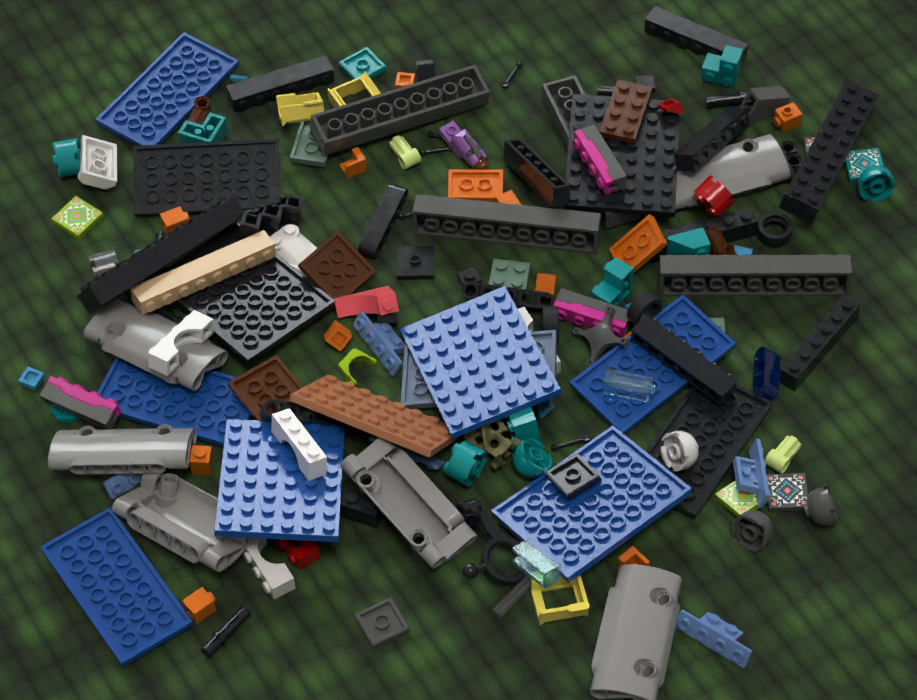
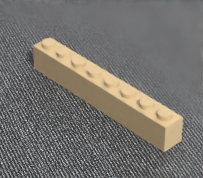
[130,230,276,315]

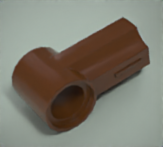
[188,96,212,125]
[705,226,736,255]

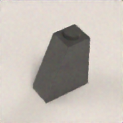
[739,86,791,127]

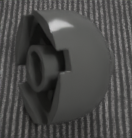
[804,485,839,526]
[732,510,773,552]

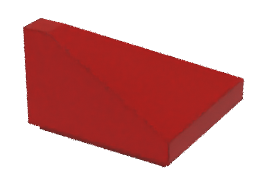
[657,98,684,114]

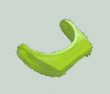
[338,348,377,387]

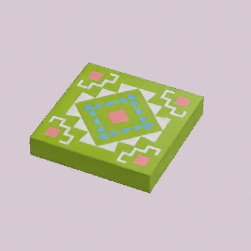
[51,196,104,239]
[715,480,772,517]

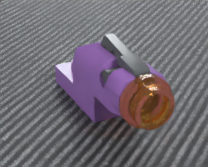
[438,120,490,170]

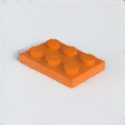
[448,169,503,202]
[609,215,668,273]

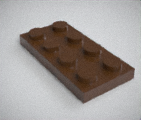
[600,79,652,144]

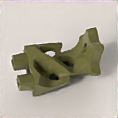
[462,420,521,470]

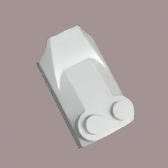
[78,135,117,190]
[270,224,317,278]

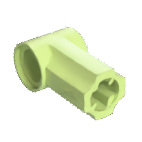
[389,135,421,170]
[765,435,801,474]

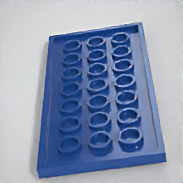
[95,32,239,146]
[570,295,736,435]
[97,356,252,447]
[40,507,193,668]

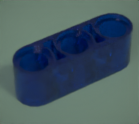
[753,346,780,401]

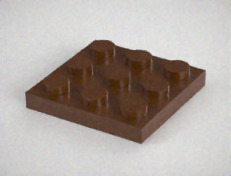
[297,231,376,299]
[228,355,303,421]

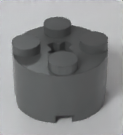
[88,249,118,278]

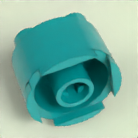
[53,138,81,178]
[443,441,487,487]

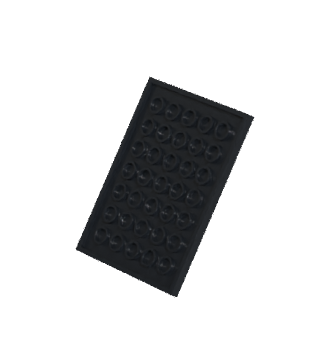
[563,94,681,217]
[151,222,335,365]

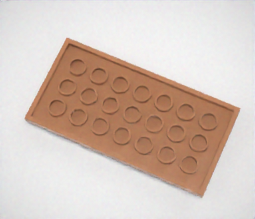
[290,375,462,457]

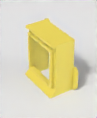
[328,72,381,108]
[276,92,324,127]
[530,571,590,626]

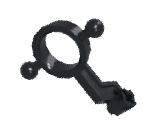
[457,498,540,586]

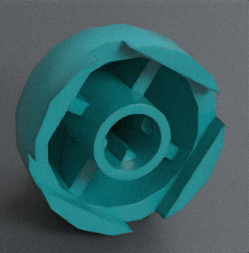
[858,165,896,202]
[512,438,552,478]

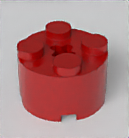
[692,175,736,218]

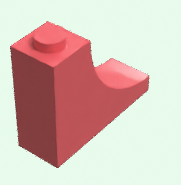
[334,286,399,318]

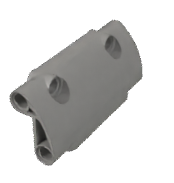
[675,134,791,210]
[84,299,228,391]
[48,424,197,474]
[340,437,477,569]
[112,473,253,572]
[590,564,682,700]

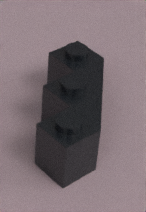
[238,194,304,240]

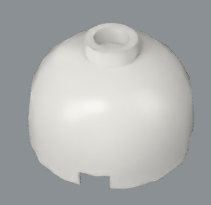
[661,431,699,472]

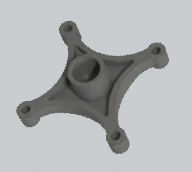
[573,306,630,367]

